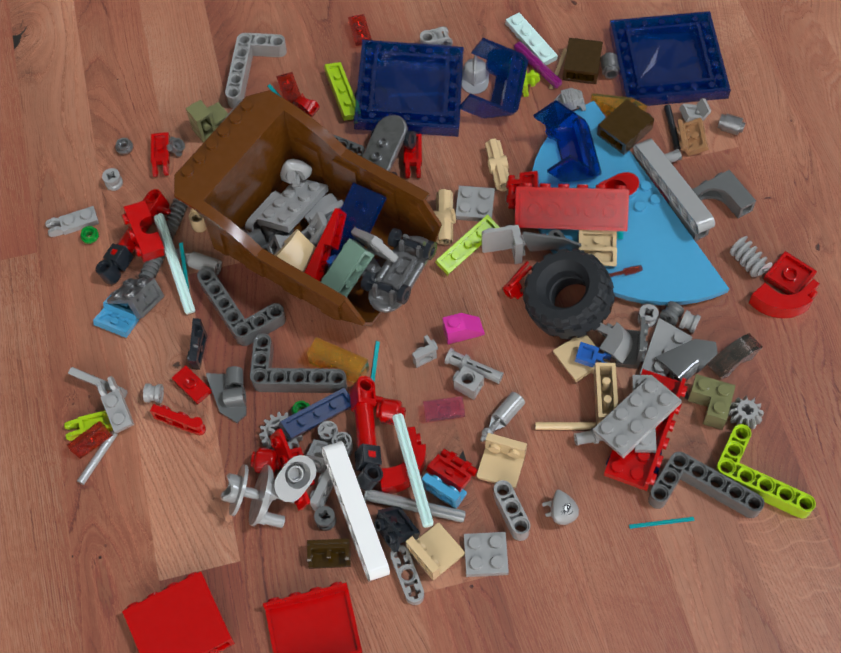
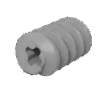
[730,236,773,277]

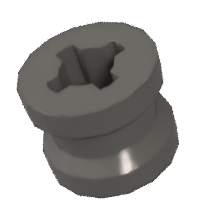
[660,301,684,325]
[314,506,336,531]

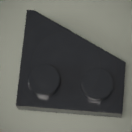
[187,318,207,370]

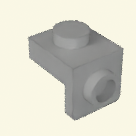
[679,98,711,122]

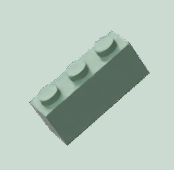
[321,238,374,297]

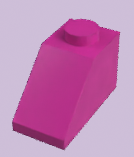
[442,313,485,345]

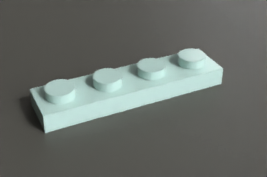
[505,12,558,65]

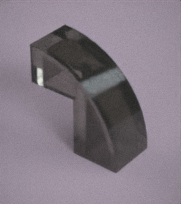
[708,333,763,379]

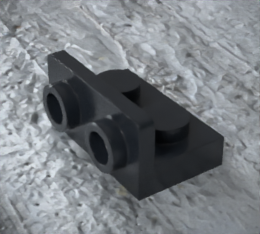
[374,506,420,552]

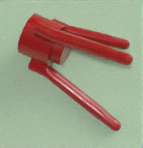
[502,261,532,300]

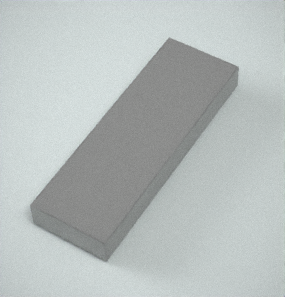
[68,367,128,398]

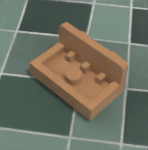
[676,118,709,156]

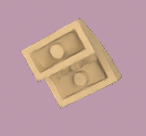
[275,229,316,272]
[578,230,617,267]
[553,335,608,383]

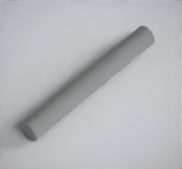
[77,431,118,485]

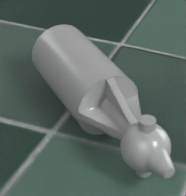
[175,248,222,276]
[480,392,525,442]

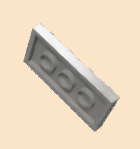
[257,180,328,233]
[593,375,682,458]

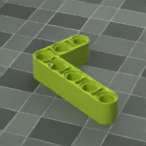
[715,424,816,519]

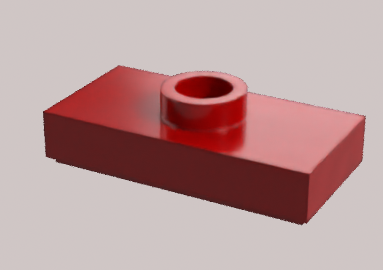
[171,365,212,405]

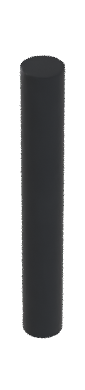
[664,104,681,150]

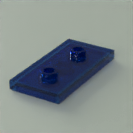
[330,183,386,256]

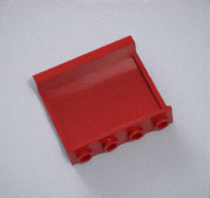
[122,571,235,653]
[263,582,363,653]

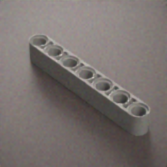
[633,138,715,234]

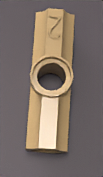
[485,138,509,191]
[434,189,456,245]

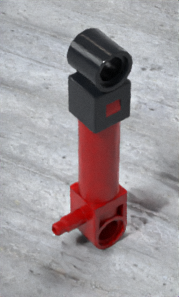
[95,189,171,285]
[349,376,384,491]

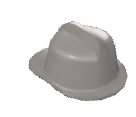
[461,55,489,94]
[274,455,316,502]

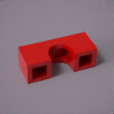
[121,200,165,262]

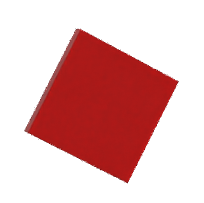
[763,251,817,295]

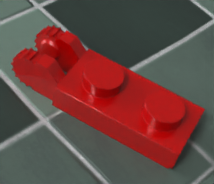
[151,132,170,177]
[404,134,422,178]

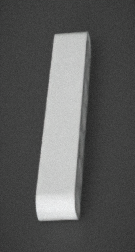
[321,441,390,582]

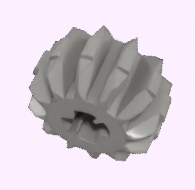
[728,395,764,429]

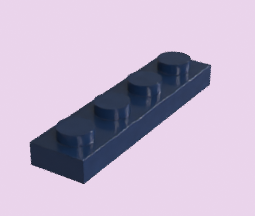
[278,388,351,441]

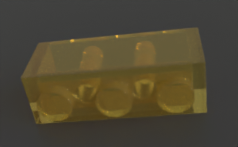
[307,337,369,383]

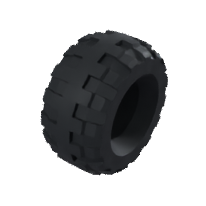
[523,249,615,339]

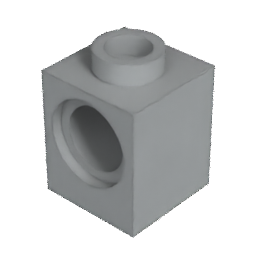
[452,366,484,400]

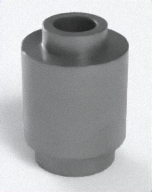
[600,52,619,79]
[717,114,746,135]

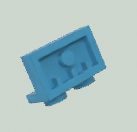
[422,473,467,509]

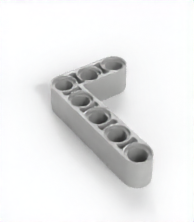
[225,33,287,108]

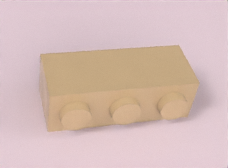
[593,363,618,426]

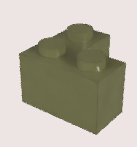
[186,100,228,143]
[688,374,736,430]

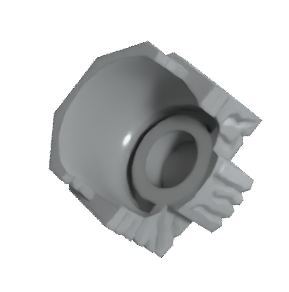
[554,88,586,118]

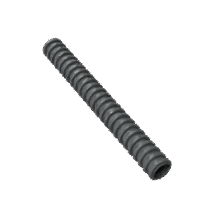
[138,198,188,279]

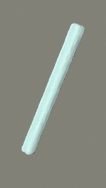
[154,213,195,315]
[393,413,433,528]

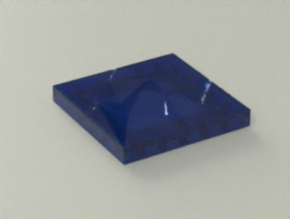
[609,11,731,107]
[354,40,464,137]

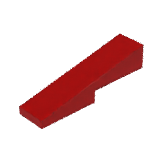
[304,208,347,282]

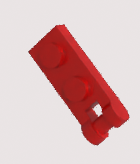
[150,404,206,436]

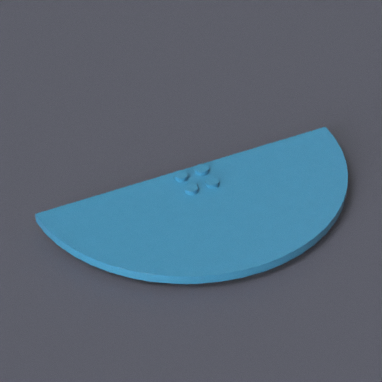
[532,101,729,306]

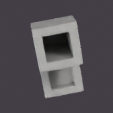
[596,322,633,363]

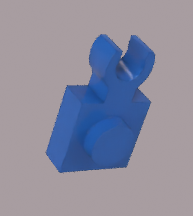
[574,342,612,367]

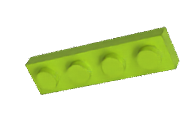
[324,62,361,120]
[435,214,500,276]

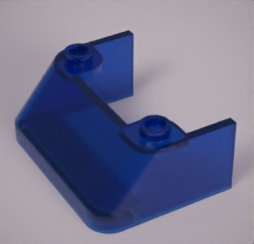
[459,38,528,119]
[533,100,602,183]

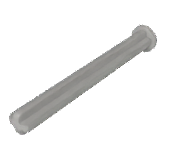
[364,490,466,522]

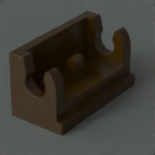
[307,538,351,569]

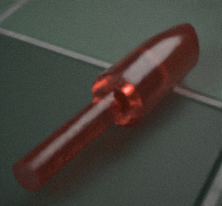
[609,265,643,277]

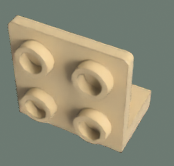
[477,433,527,489]
[406,523,465,581]

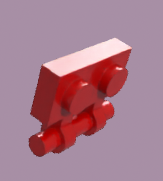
[506,171,539,209]
[426,448,478,492]

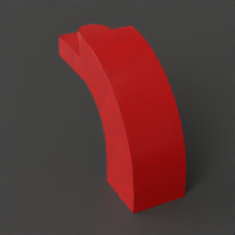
[749,279,820,318]
[381,426,427,494]

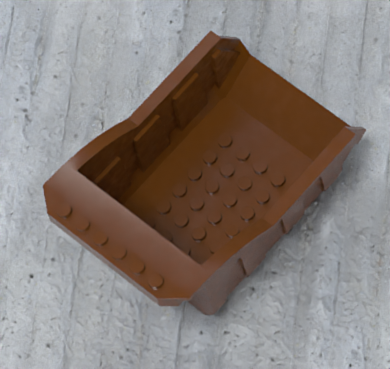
[174,90,442,326]

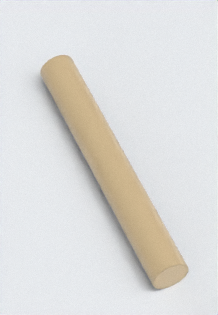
[535,422,596,430]

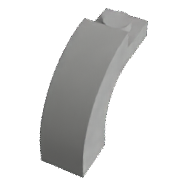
[267,212,328,255]

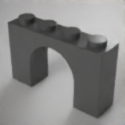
[669,170,756,242]

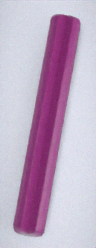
[514,41,562,88]

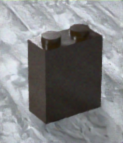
[562,38,603,84]
[597,99,654,155]

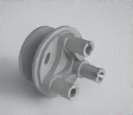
[220,464,295,528]

